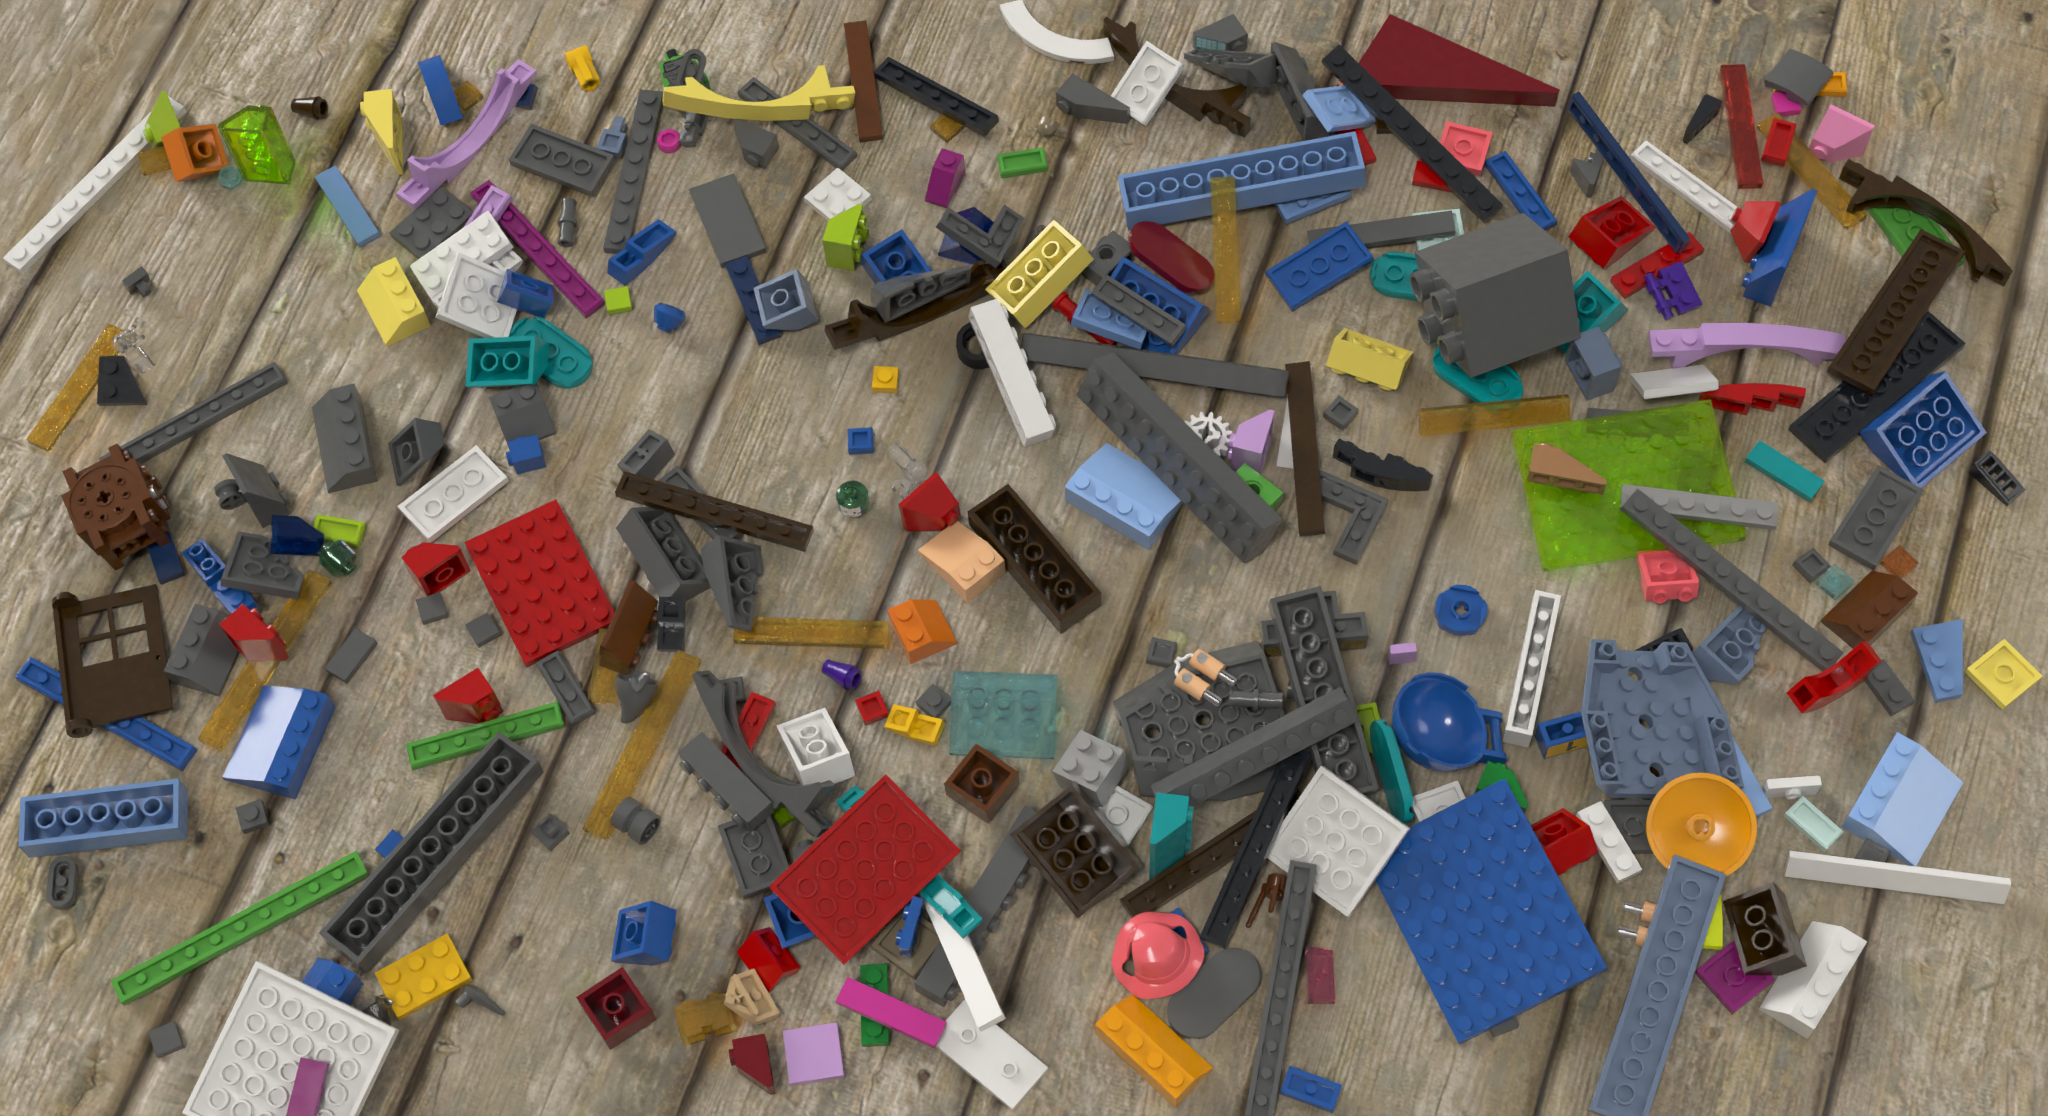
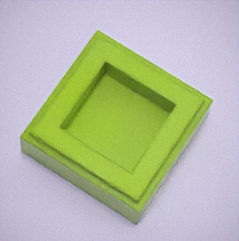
[604,286,633,315]

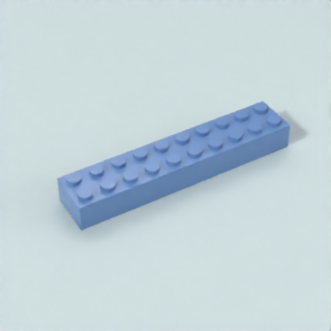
[1118,132,1366,230]

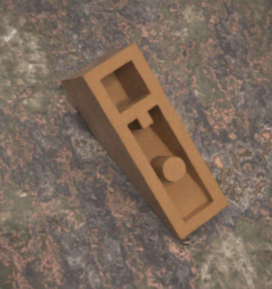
[1527,443,1607,495]

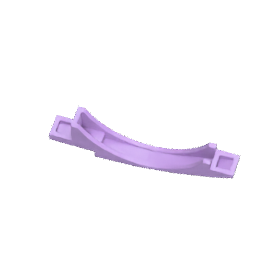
[396,59,537,210]
[1648,323,1846,369]

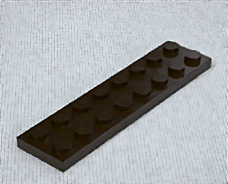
[1827,229,1966,395]

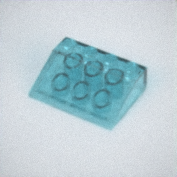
[949,671,1058,759]

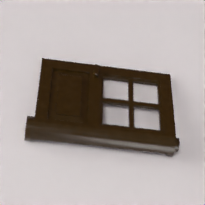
[52,584,174,738]

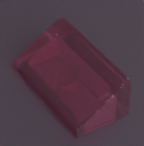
[1305,946,1335,1004]

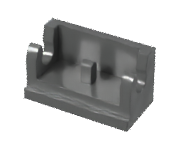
[617,429,675,479]

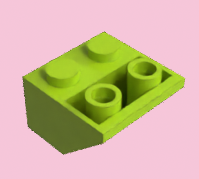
[822,204,869,271]

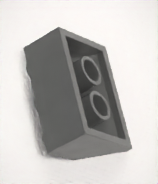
[164,604,240,697]

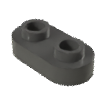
[675,49,706,86]
[46,856,79,910]

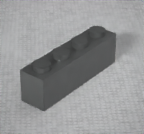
[678,732,774,833]

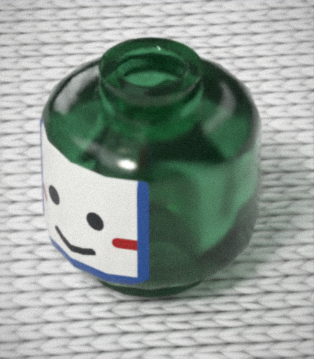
[836,480,869,518]
[318,539,357,577]

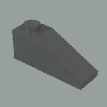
[1056,73,1130,124]

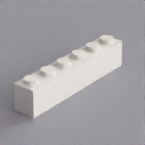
[968,298,1056,447]
[1502,590,1561,748]

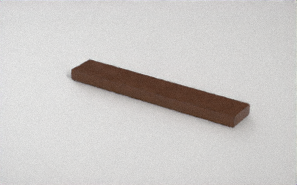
[843,20,883,143]

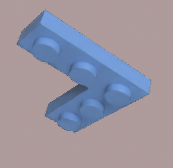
[1274,190,1351,224]

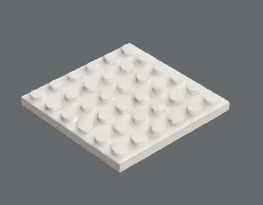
[182,961,399,1116]

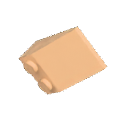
[918,521,1006,603]

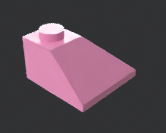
[1808,104,1875,163]

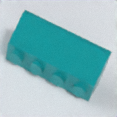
[1149,792,1194,880]

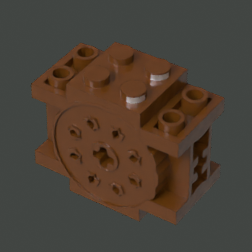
[61,444,171,571]

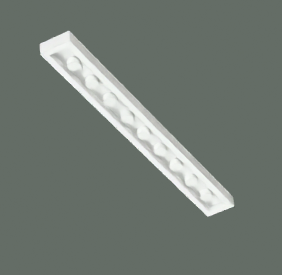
[3,96,187,275]

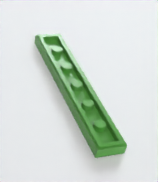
[406,701,565,770]

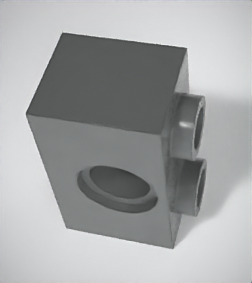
[1081,231,1135,286]

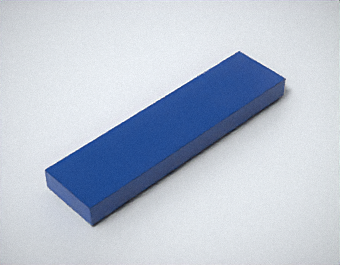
[1484,151,1558,231]

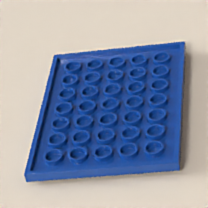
[1375,778,1608,1044]

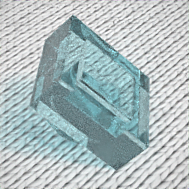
[1816,564,1855,601]

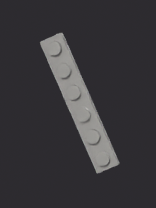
[1619,484,1778,530]

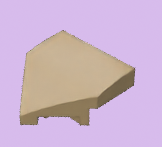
[724,969,780,1025]

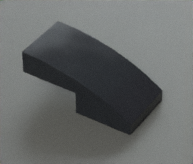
[657,597,686,652]

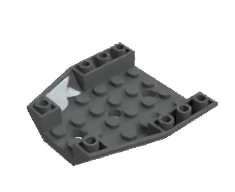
[1113,641,1285,801]

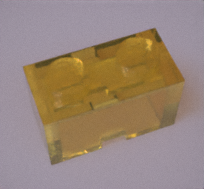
[674,992,738,1046]

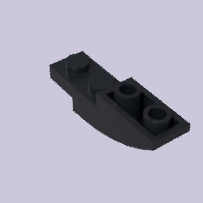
[1332,439,1433,492]

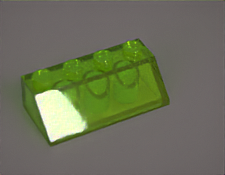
[218,105,296,185]

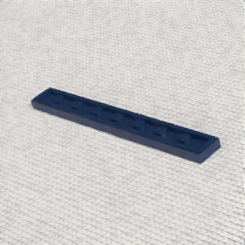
[1567,92,1691,254]

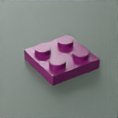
[1695,941,1775,1015]

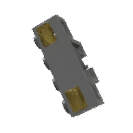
[1260,591,1368,657]

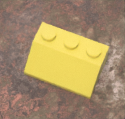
[357,257,431,347]
[1326,328,1414,391]

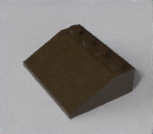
[1010,781,1143,918]

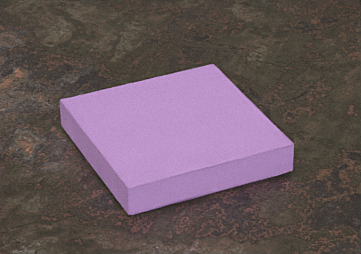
[783,1023,845,1086]

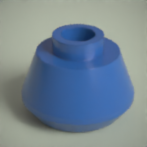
[654,303,686,333]

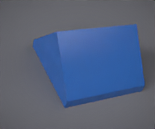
[497,269,554,318]
[763,894,815,949]

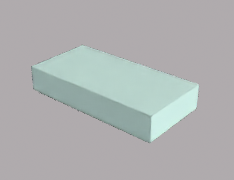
[1784,796,1844,853]

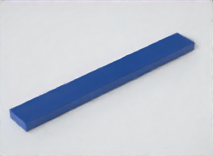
[15,657,198,771]

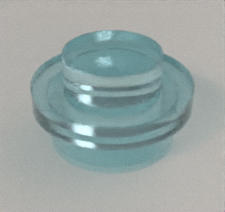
[218,166,243,189]

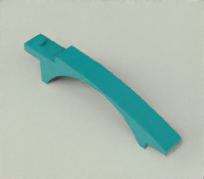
[836,784,983,939]

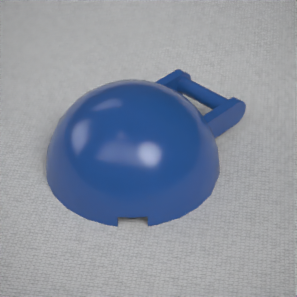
[1392,672,1507,772]

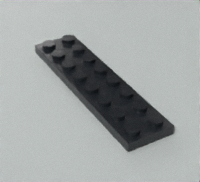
[1788,311,1966,463]

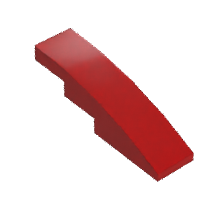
[1697,383,1806,415]

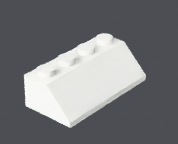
[1759,921,1867,1039]

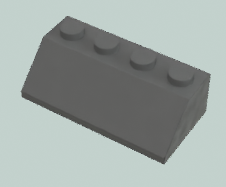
[1270,42,1331,141]
[312,384,377,493]
[616,507,711,602]

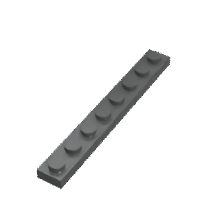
[603,89,663,254]

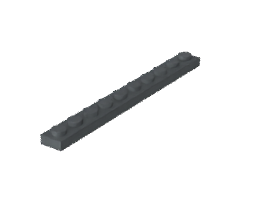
[1620,488,1844,672]
[1245,860,1317,1116]

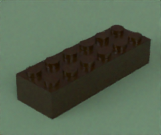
[967,484,1101,634]

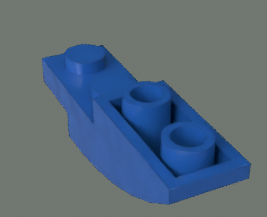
[182,538,258,614]

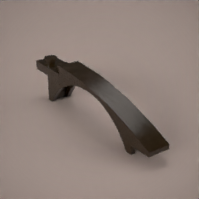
[1103,17,1251,138]
[1839,159,2013,287]
[825,259,1008,350]

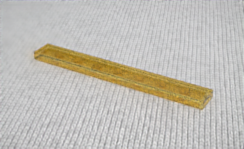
[198,569,332,752]
[582,650,702,840]

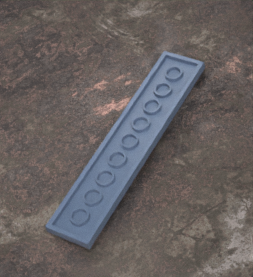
[1588,855,1726,1116]

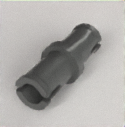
[558,198,577,247]
[1229,689,1283,710]

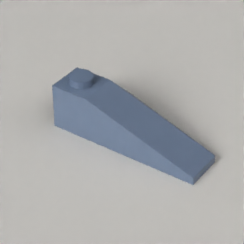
[1693,605,1766,684]

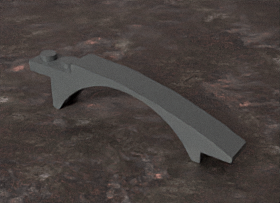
[692,670,836,837]

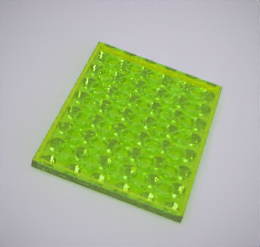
[1511,399,1746,572]

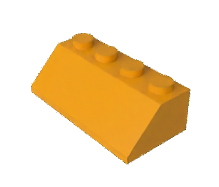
[1095,994,1213,1108]

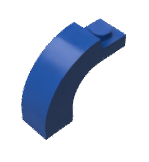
[418,55,463,125]

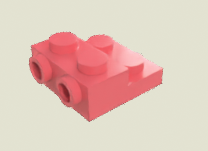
[1636,549,1699,604]

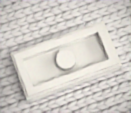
[1762,776,1822,800]

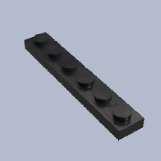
[874,57,999,137]

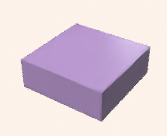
[1387,642,1417,665]

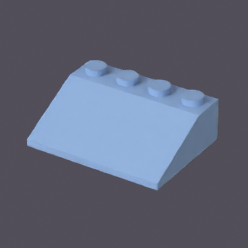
[1065,443,1183,550]
[1842,732,1964,866]

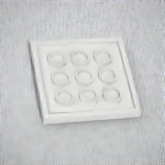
[1267,766,1411,917]

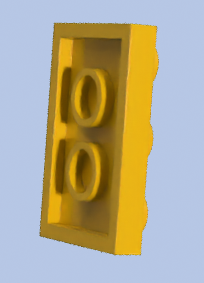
[375,933,473,1021]

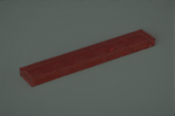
[1720,64,1763,189]

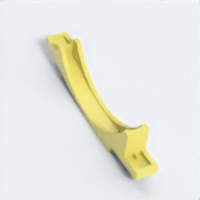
[662,65,855,121]

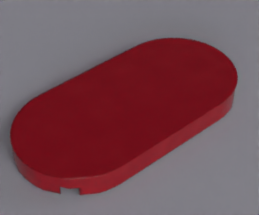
[1128,221,1214,294]

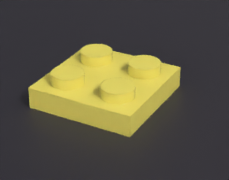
[1964,639,2043,710]

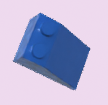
[861,229,932,284]

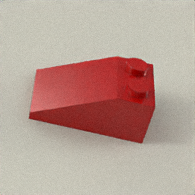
[1568,196,1656,269]

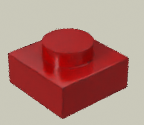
[855,690,889,726]

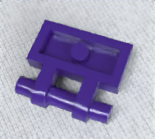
[1644,261,1703,321]

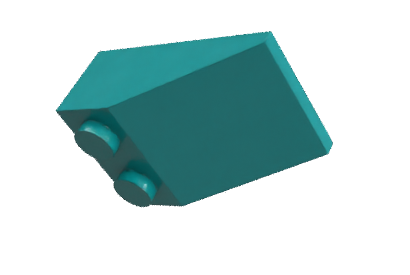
[1558,270,1628,354]

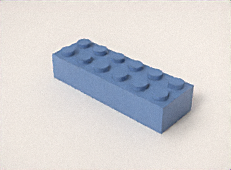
[18,778,188,858]

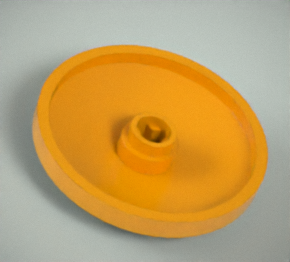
[1645,772,1757,877]

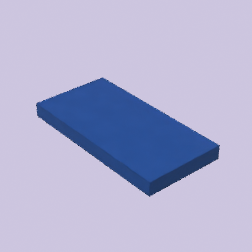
[1265,221,1374,312]

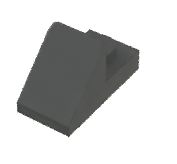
[1570,149,1604,198]

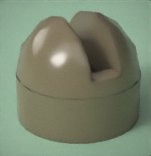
[1038,117,1058,137]

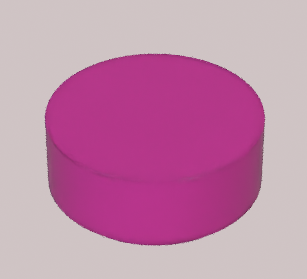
[657,129,681,153]

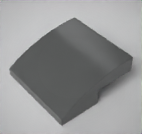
[1764,49,1834,105]

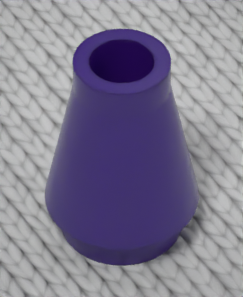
[822,659,862,690]

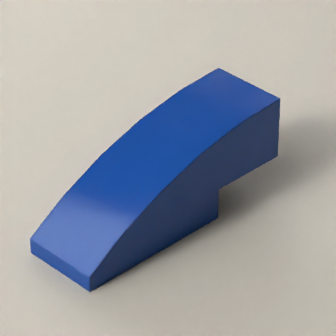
[607,219,676,286]

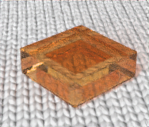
[1880,545,1918,579]

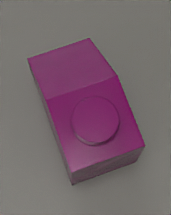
[925,148,965,208]

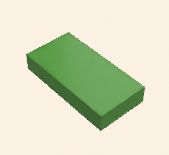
[997,147,1048,179]

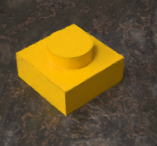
[872,366,899,393]

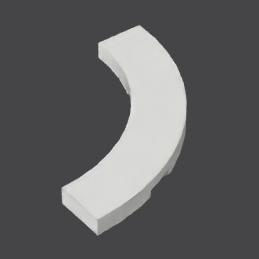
[1000,0,1114,64]

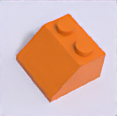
[161,124,230,182]
[887,599,957,664]

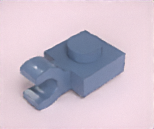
[596,116,627,158]

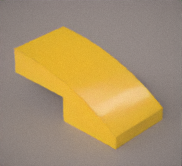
[884,704,945,747]

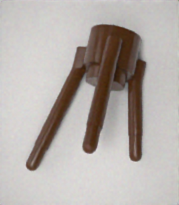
[1246,873,1287,928]

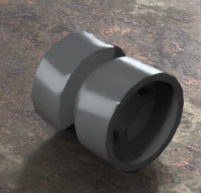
[610,796,661,845]

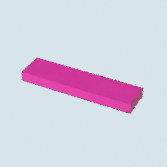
[836,977,947,1049]

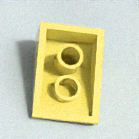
[360,89,404,175]

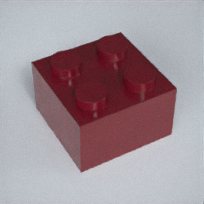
[576,967,656,1050]

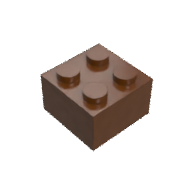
[944,744,1020,824]

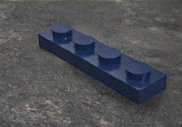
[725,256,781,345]

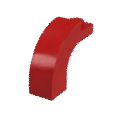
[1786,641,1883,714]

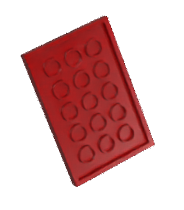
[464,499,615,668]
[769,774,961,965]

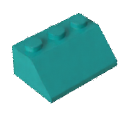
[465,336,549,388]

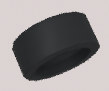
[956,322,990,369]

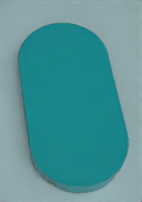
[1369,252,1423,302]
[508,317,593,389]
[1432,347,1523,412]
[1370,719,1414,823]

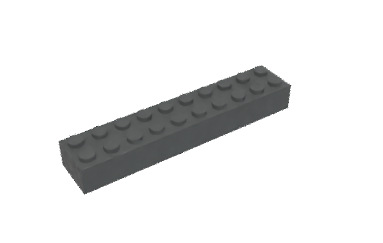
[1076,352,1282,563]
[319,732,544,974]

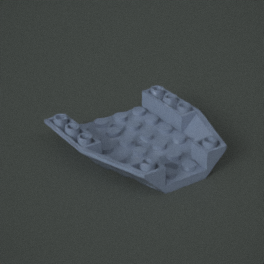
[1581,639,1744,799]

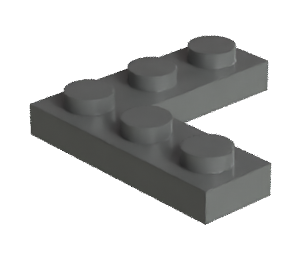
[936,205,1024,268]
[1320,470,1389,565]

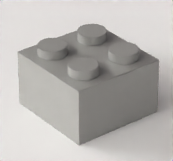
[1052,730,1130,807]

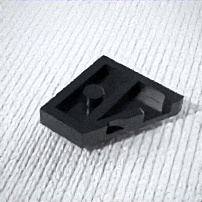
[97,356,147,406]

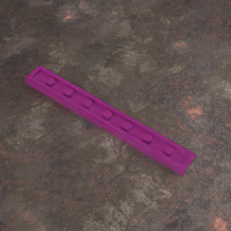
[470,180,605,319]

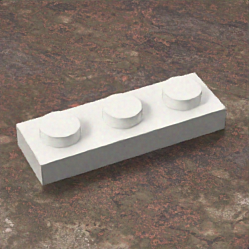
[1576,801,1642,884]

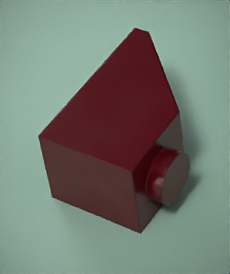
[729,1033,776,1095]

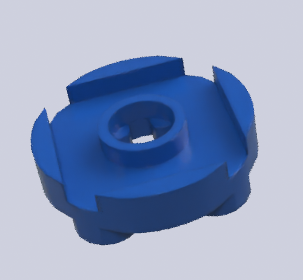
[1434,585,1487,636]

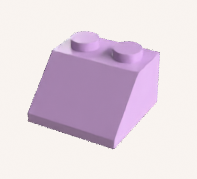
[1227,410,1275,474]

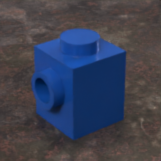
[506,435,546,475]

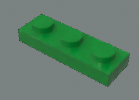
[860,964,890,1047]

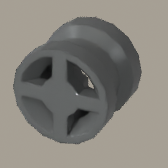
[214,479,245,510]

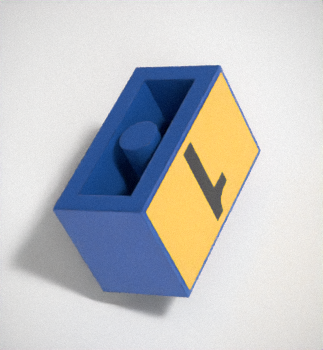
[1534,711,1588,759]

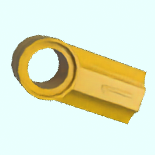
[564,45,601,92]

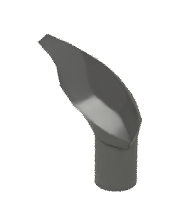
[455,985,505,1016]

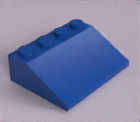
[1742,189,1817,307]
[1111,256,1210,354]
[1859,371,1987,488]
[222,686,335,800]

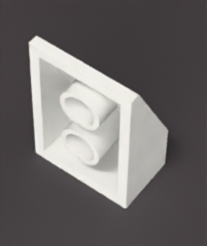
[777,708,855,784]

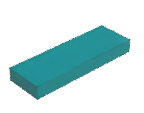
[1745,440,1825,502]

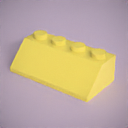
[985,220,1094,329]

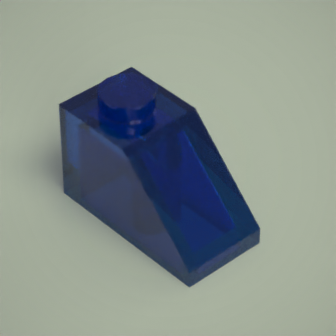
[270,515,324,556]

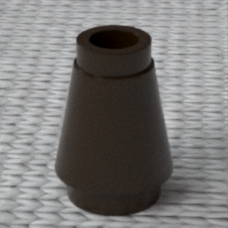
[291,96,328,120]

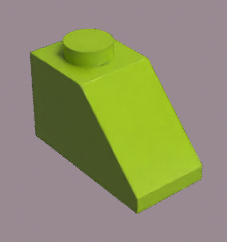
[143,90,181,148]

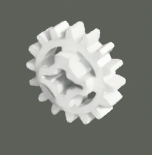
[1184,412,1232,458]

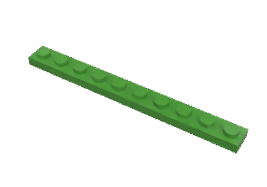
[111,851,370,1006]

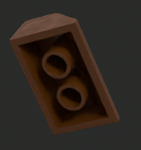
[1820,571,1918,649]
[599,580,658,674]

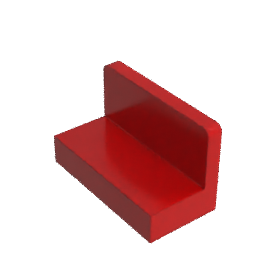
[737,927,801,992]

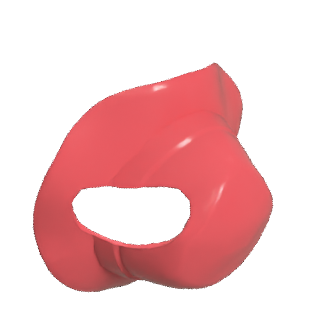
[1112,912,1204,999]

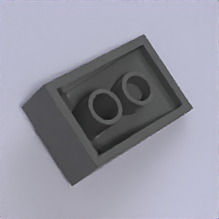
[222,453,290,528]

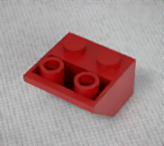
[219,604,289,662]

